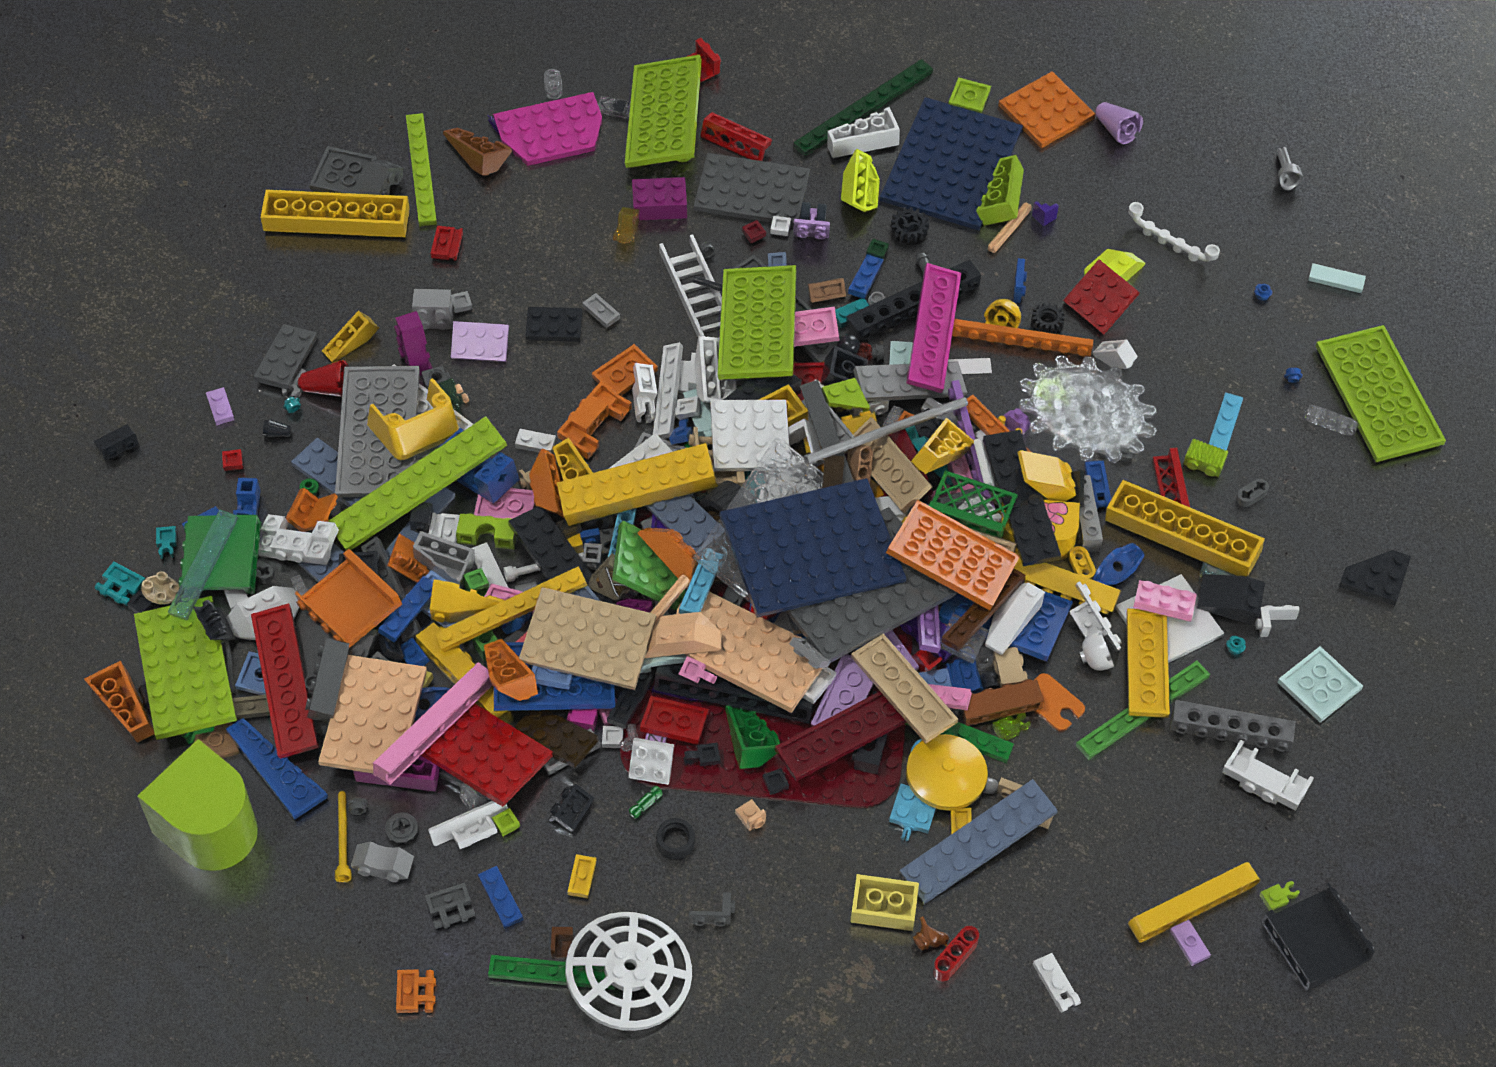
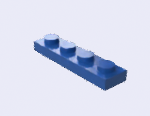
[378,576,433,642]

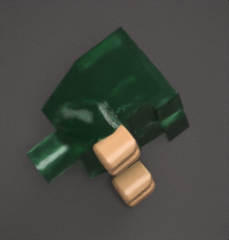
[438,378,470,411]

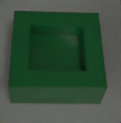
[866,239,889,259]

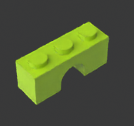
[456,513,517,550]

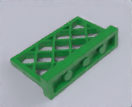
[929,470,1018,539]

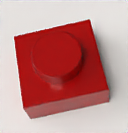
[222,449,243,471]

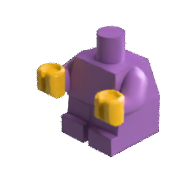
[998,408,1030,434]

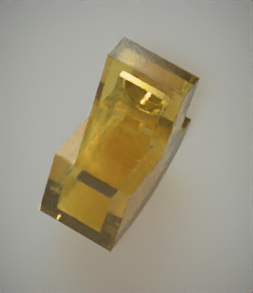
[613,207,640,244]

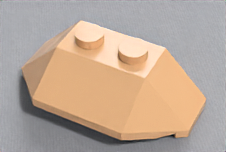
[645,612,721,658]

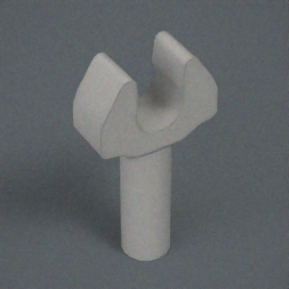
[282,369,307,398]

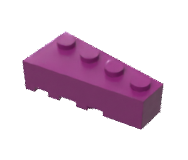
[353,756,440,792]

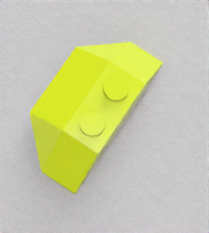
[841,149,880,212]
[1084,249,1145,281]

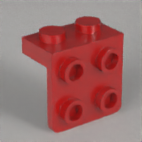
[687,38,721,83]

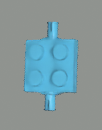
[889,784,936,841]

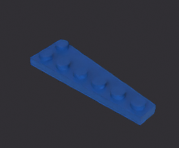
[226,718,328,820]

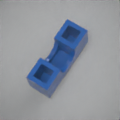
[233,478,261,515]

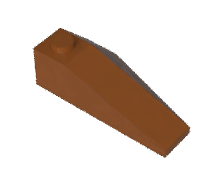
[443,127,512,176]

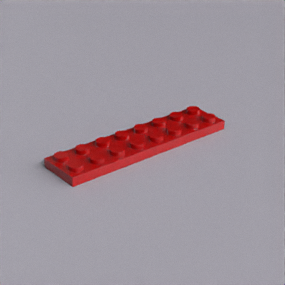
[251,603,319,759]

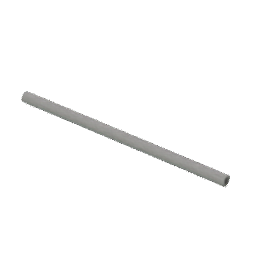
[804,397,968,465]

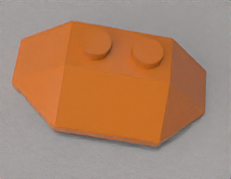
[529,448,565,518]
[638,528,699,589]

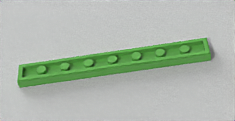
[1076,661,1210,760]

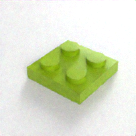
[948,77,991,113]

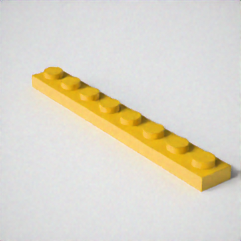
[435,566,587,652]

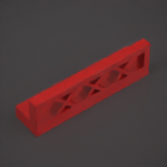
[700,112,772,161]
[1152,448,1190,507]

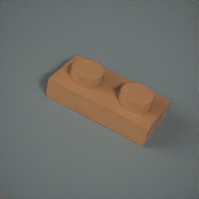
[807,278,846,303]

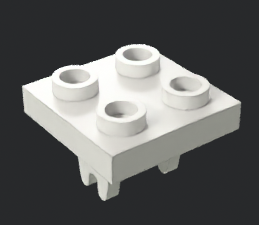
[629,738,674,785]

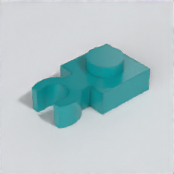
[156,526,177,559]

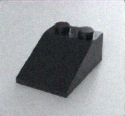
[1196,574,1265,625]

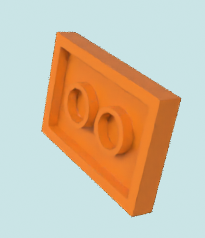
[592,344,658,396]

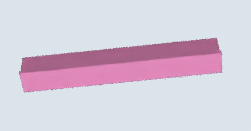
[373,662,493,785]

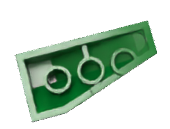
[725,705,780,769]

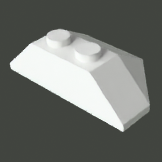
[694,336,737,403]
[226,586,300,640]

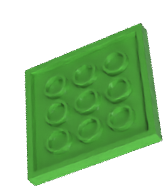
[612,521,685,611]

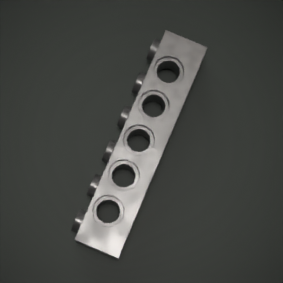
[1170,700,1296,752]

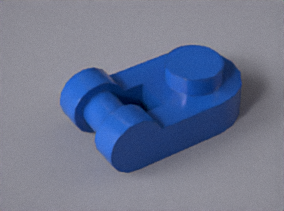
[501,612,532,635]

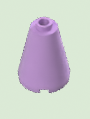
[1096,102,1143,144]

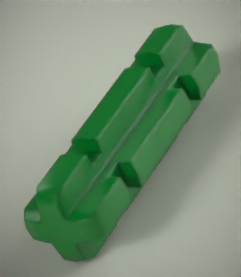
[629,786,663,819]

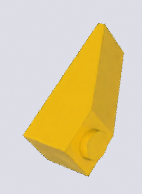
[322,311,379,363]

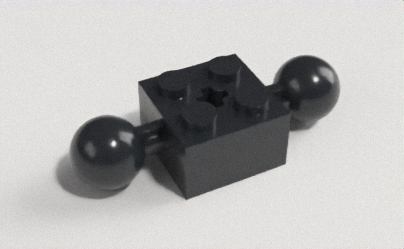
[821,334,868,414]

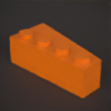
[84,661,155,743]

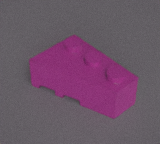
[394,311,433,376]

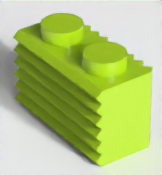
[1183,439,1228,477]

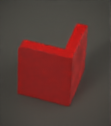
[912,650,943,672]

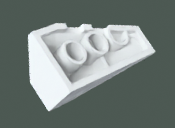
[985,583,1045,655]

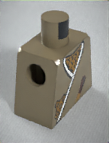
[588,553,637,600]

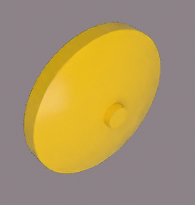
[906,734,988,810]

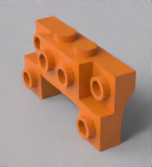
[557,381,632,460]

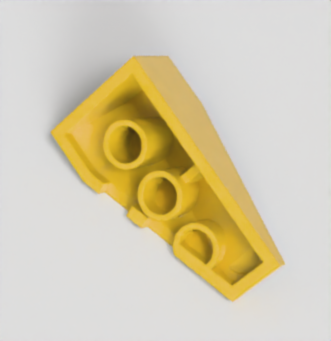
[430,579,505,623]

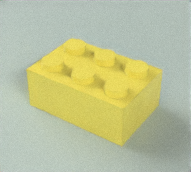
[851,874,919,931]

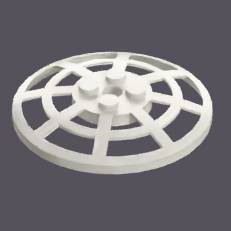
[565,912,692,1031]

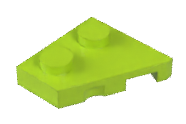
[821,378,870,412]

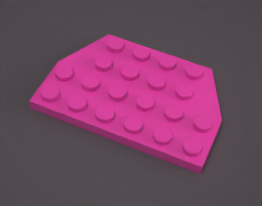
[493,92,603,166]

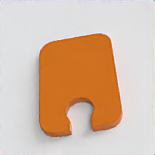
[1034,673,1085,731]

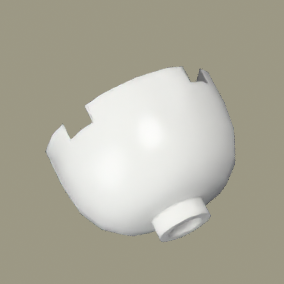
[1080,630,1114,671]

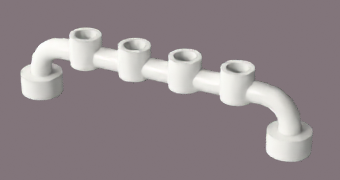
[1128,202,1220,262]

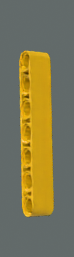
[1128,862,1260,942]

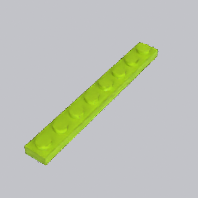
[406,113,437,227]

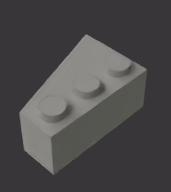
[413,531,475,589]

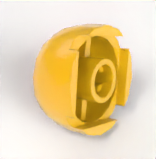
[984,299,1021,328]

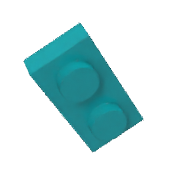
[835,298,869,328]

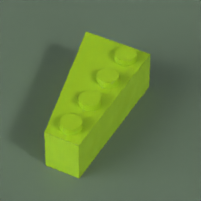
[976,155,1024,226]

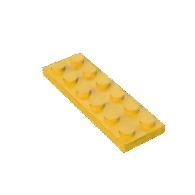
[1126,608,1170,718]

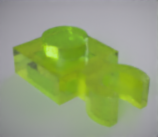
[992,713,1031,740]

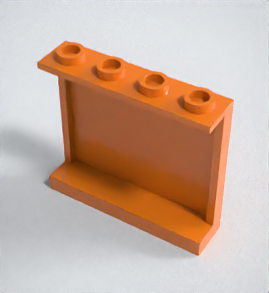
[295,549,402,648]

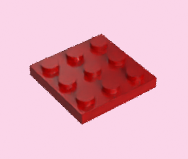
[1063,259,1140,334]

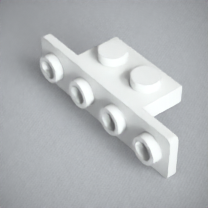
[1069,581,1122,652]
[428,801,508,849]

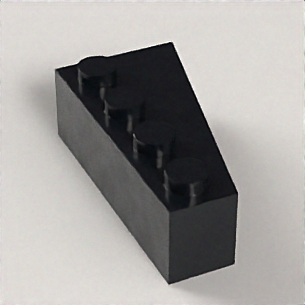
[723,374,801,400]

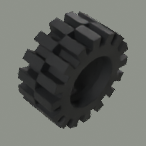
[1031,302,1065,334]

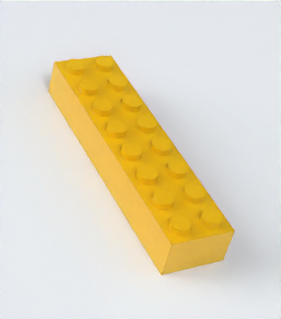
[260,190,410,237]
[557,443,717,526]
[1105,480,1265,577]

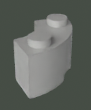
[351,841,414,882]

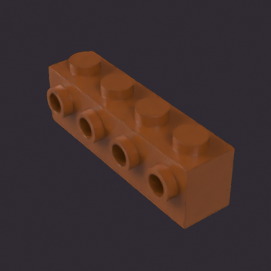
[960,679,1044,726]

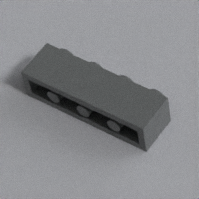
[305,638,350,723]

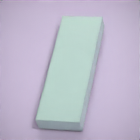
[1308,263,1366,293]

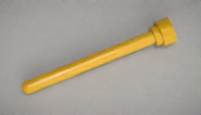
[335,791,352,882]

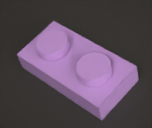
[206,387,234,425]

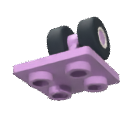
[794,202,830,239]

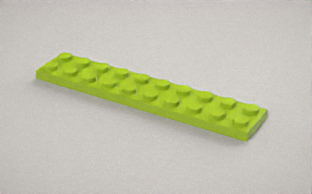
[328,416,508,551]

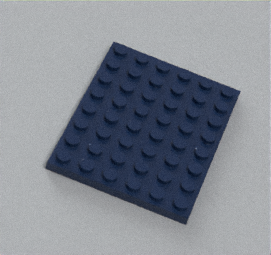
[879,97,1023,231]
[720,478,907,618]

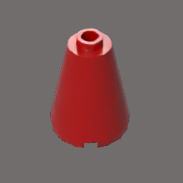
[298,360,349,397]

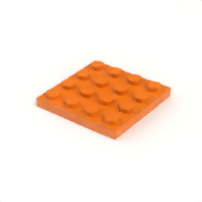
[998,71,1096,148]

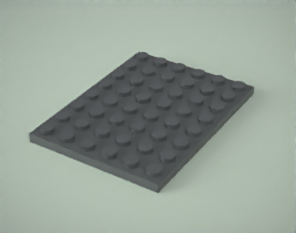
[786,507,957,662]

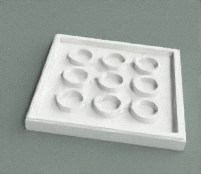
[1115,574,1224,663]

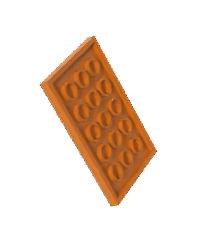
[886,500,1020,610]

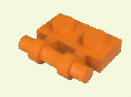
[396,969,436,1013]

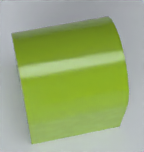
[137,739,258,871]

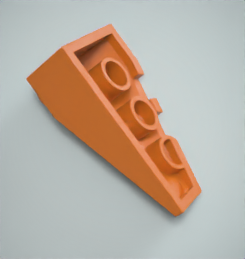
[484,639,538,701]

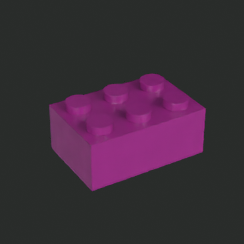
[632,177,687,221]

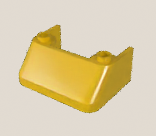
[367,378,459,460]

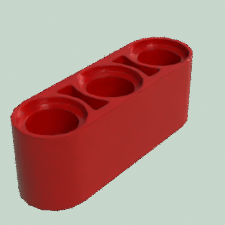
[933,926,979,982]

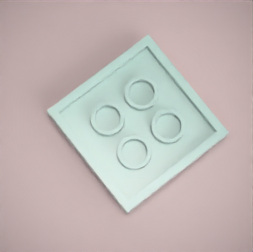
[1277,646,1363,723]

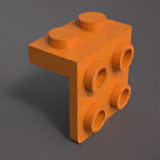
[286,488,338,532]

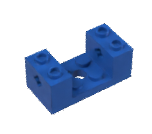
[438,428,520,504]

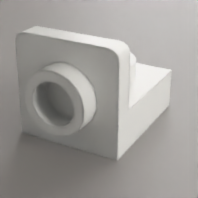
[675,396,701,420]

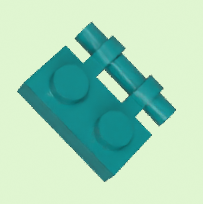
[95,561,145,606]

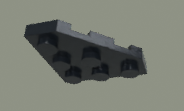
[1339,550,1411,606]

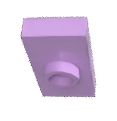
[1170,920,1211,966]

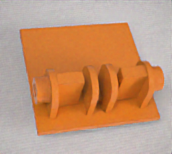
[387,534,429,583]

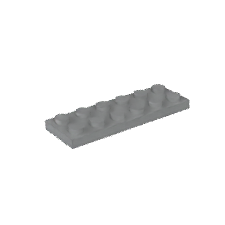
[853,361,967,402]

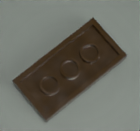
[514,710,599,768]

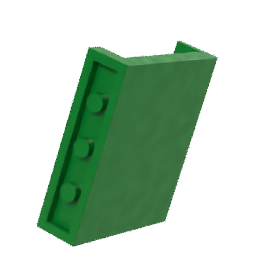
[179,515,261,595]

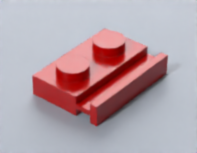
[430,226,463,261]

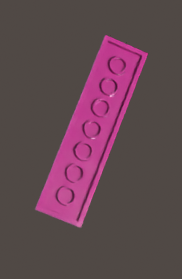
[906,263,961,393]

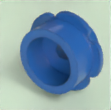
[1254,284,1272,300]
[1284,368,1303,383]

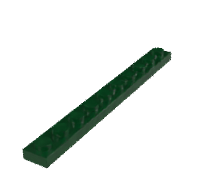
[793,59,933,157]

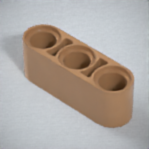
[847,444,873,484]

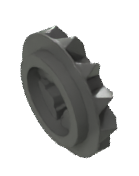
[385,813,418,844]

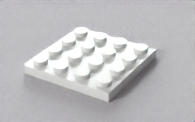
[710,400,791,471]

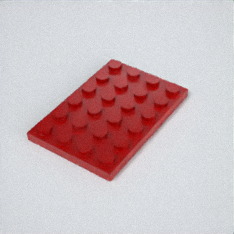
[421,703,553,807]

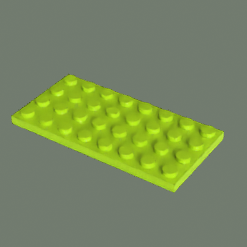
[625,55,702,168]
[718,265,797,380]
[1316,325,1446,462]
[134,596,237,740]

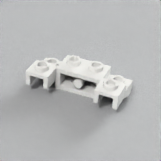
[258,514,339,565]
[1222,740,1314,811]

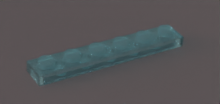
[168,509,239,620]

